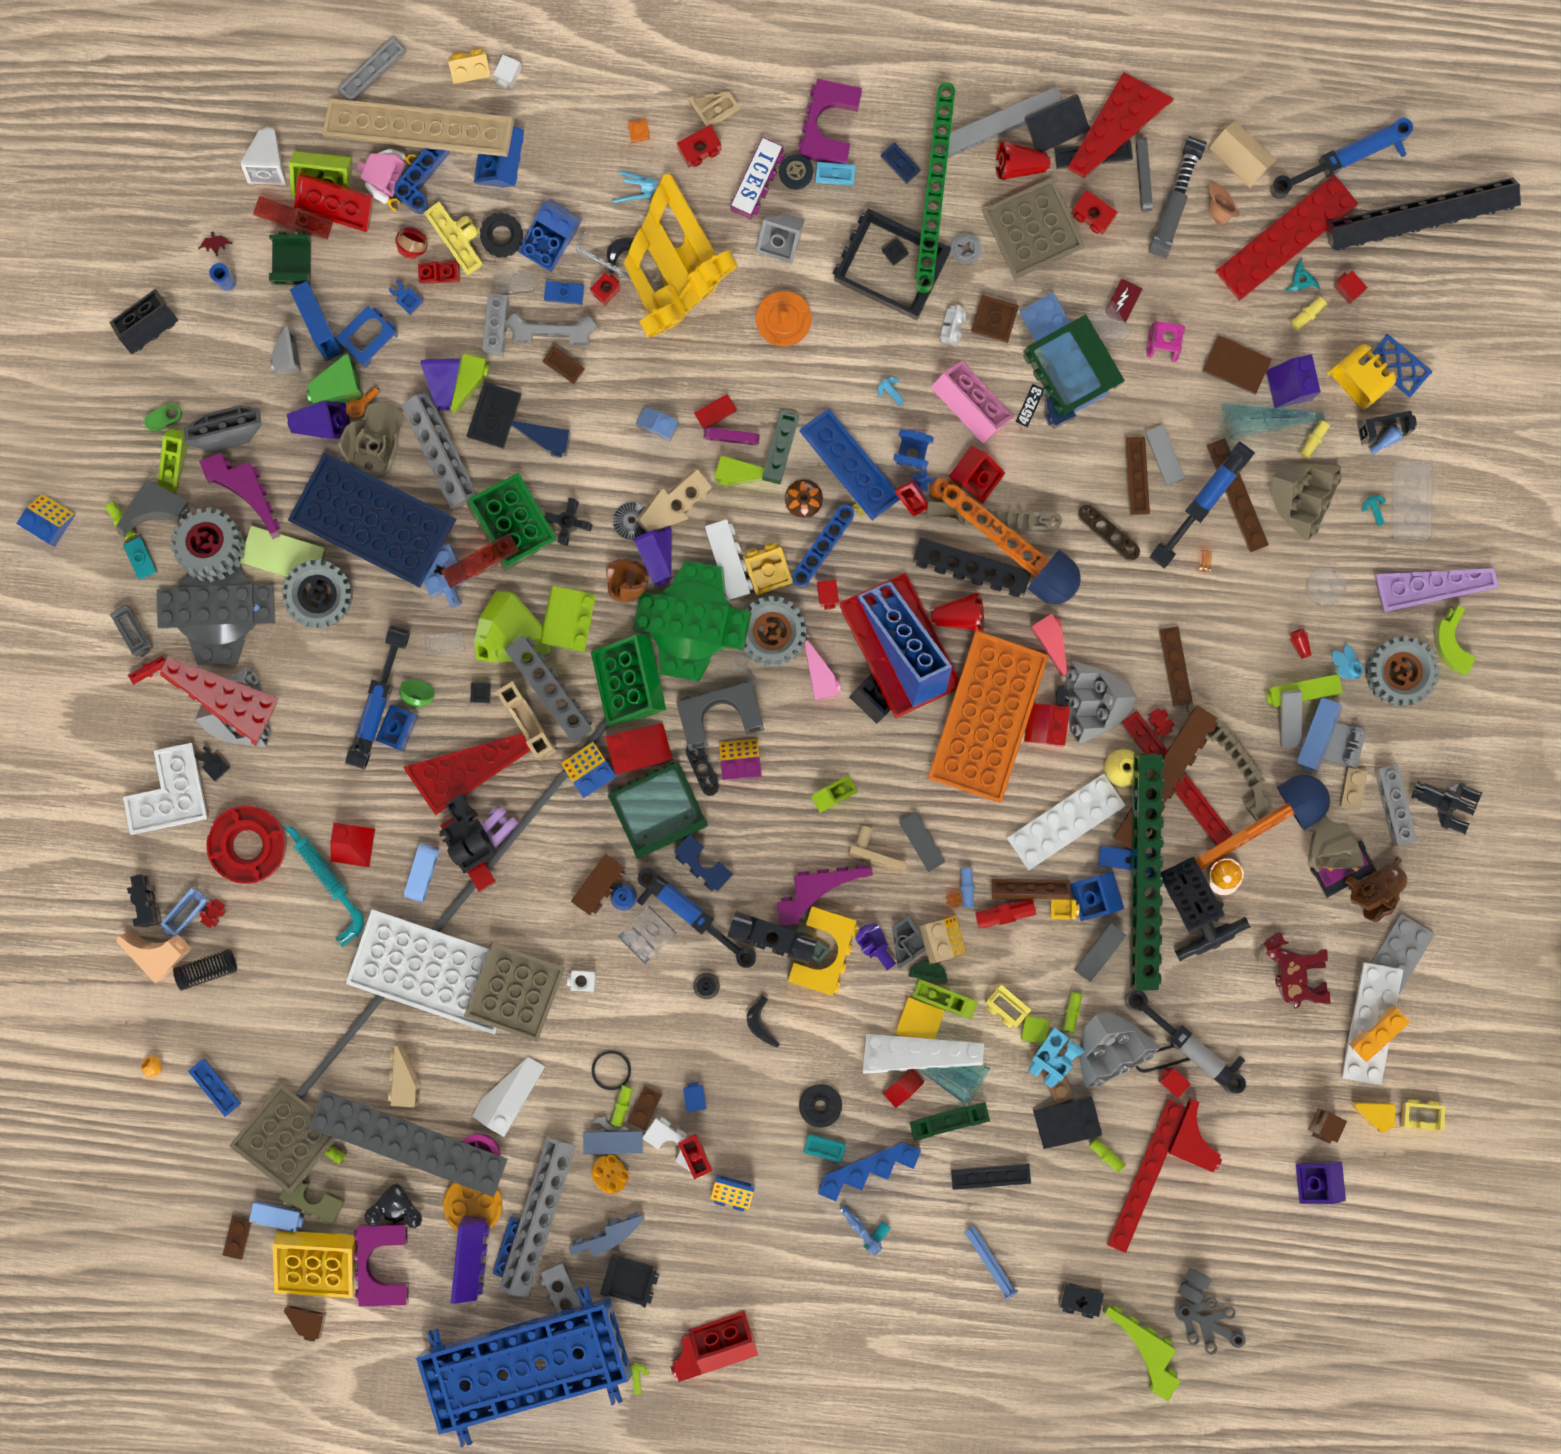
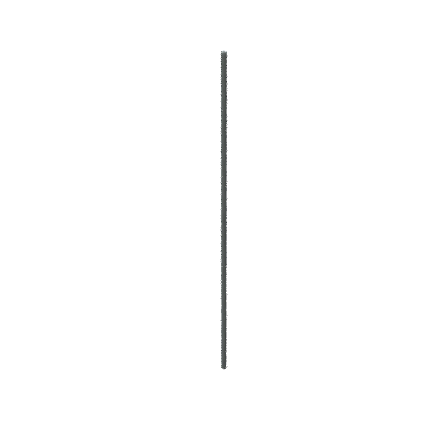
[295,719,609,1099]

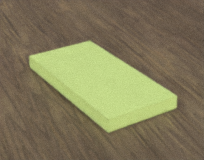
[240,526,326,577]

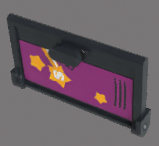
[1310,840,1376,898]

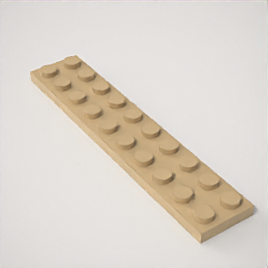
[322,98,514,157]

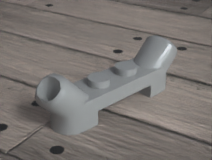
[506,313,597,346]

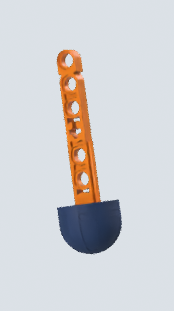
[942,485,1081,604]
[1195,775,1330,870]

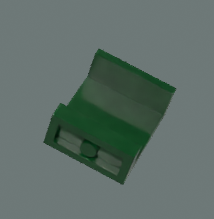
[269,232,311,285]

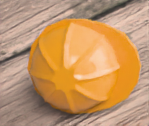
[1209,858,1244,896]

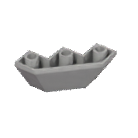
[1066,661,1137,744]
[195,667,272,747]
[1080,1013,1159,1088]

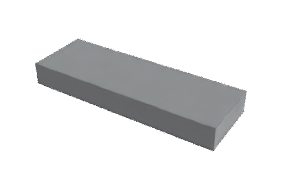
[1145,425,1185,486]
[1281,690,1302,748]

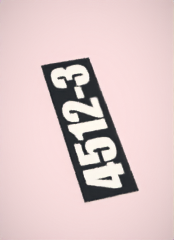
[1016,384,1043,428]

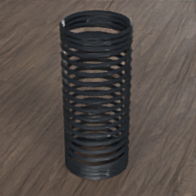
[173,949,237,991]

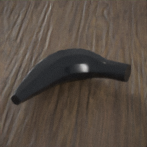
[607,237,634,273]
[747,995,780,1048]

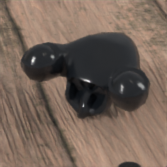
[364,1183,423,1228]

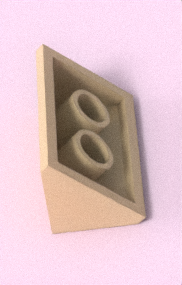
[1208,121,1277,188]

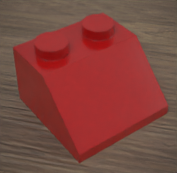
[949,445,1005,504]
[1024,704,1070,747]

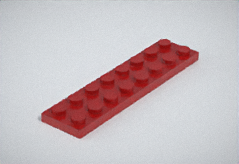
[1215,175,1359,301]

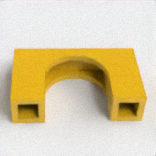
[788,907,859,996]

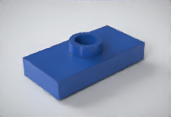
[544,281,584,305]

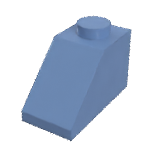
[636,407,679,442]

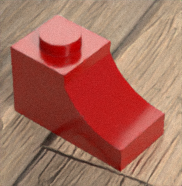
[671,1334,702,1382]

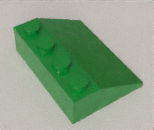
[466,473,557,571]
[591,634,667,726]

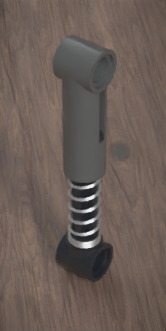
[1148,136,1207,259]

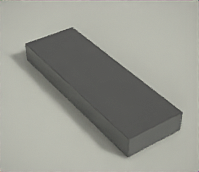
[899,812,945,872]

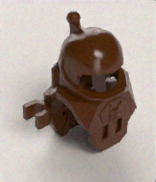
[1345,857,1408,922]

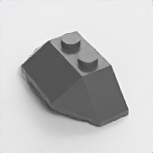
[184,405,262,452]

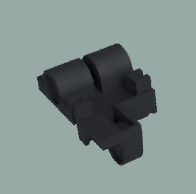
[439,794,498,873]

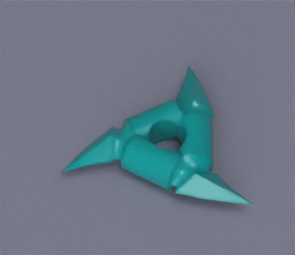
[1284,259,1322,291]

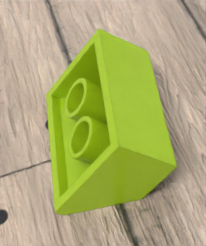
[289,151,352,197]
[540,586,596,652]

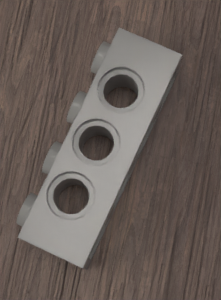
[1374,765,1417,846]

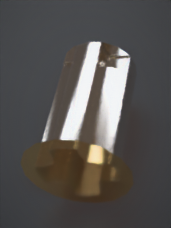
[1196,550,1212,572]

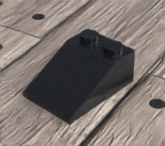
[849,673,891,724]
[1033,1095,1103,1149]

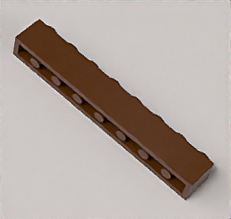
[1113,705,1218,850]

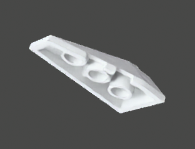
[472,1057,545,1137]

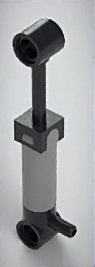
[1125,991,1246,1094]

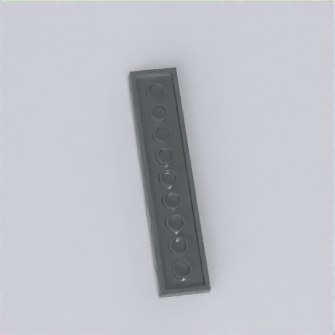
[309,1090,508,1197]

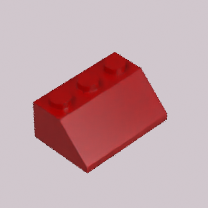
[689,1311,758,1374]

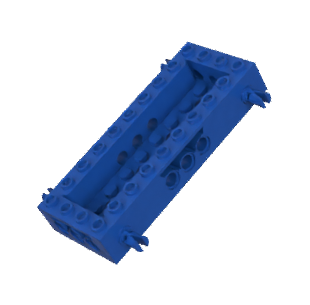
[416,1285,633,1447]

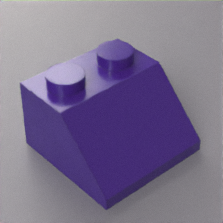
[1296,1161,1346,1204]

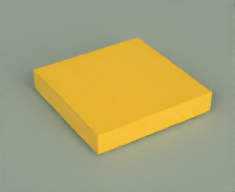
[895,997,945,1039]

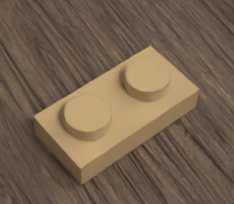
[1340,767,1368,810]

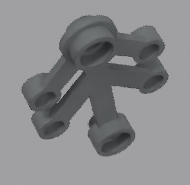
[1175,1297,1246,1355]

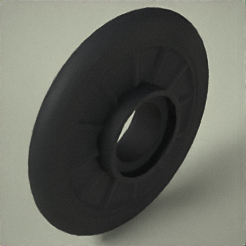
[799,1084,842,1128]

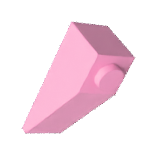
[804,641,841,700]

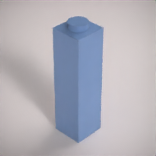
[1297,697,1343,773]

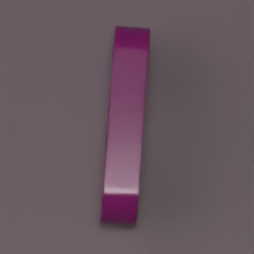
[703,428,760,445]

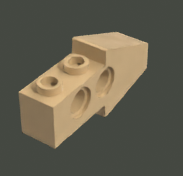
[636,469,712,532]

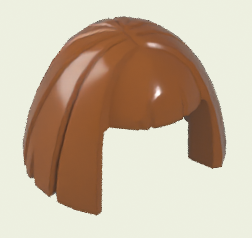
[606,559,649,603]

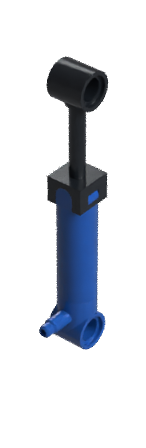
[1270,118,1413,199]

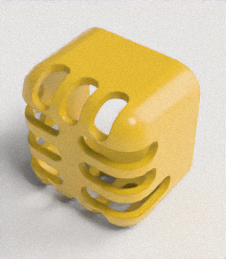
[1325,344,1396,410]

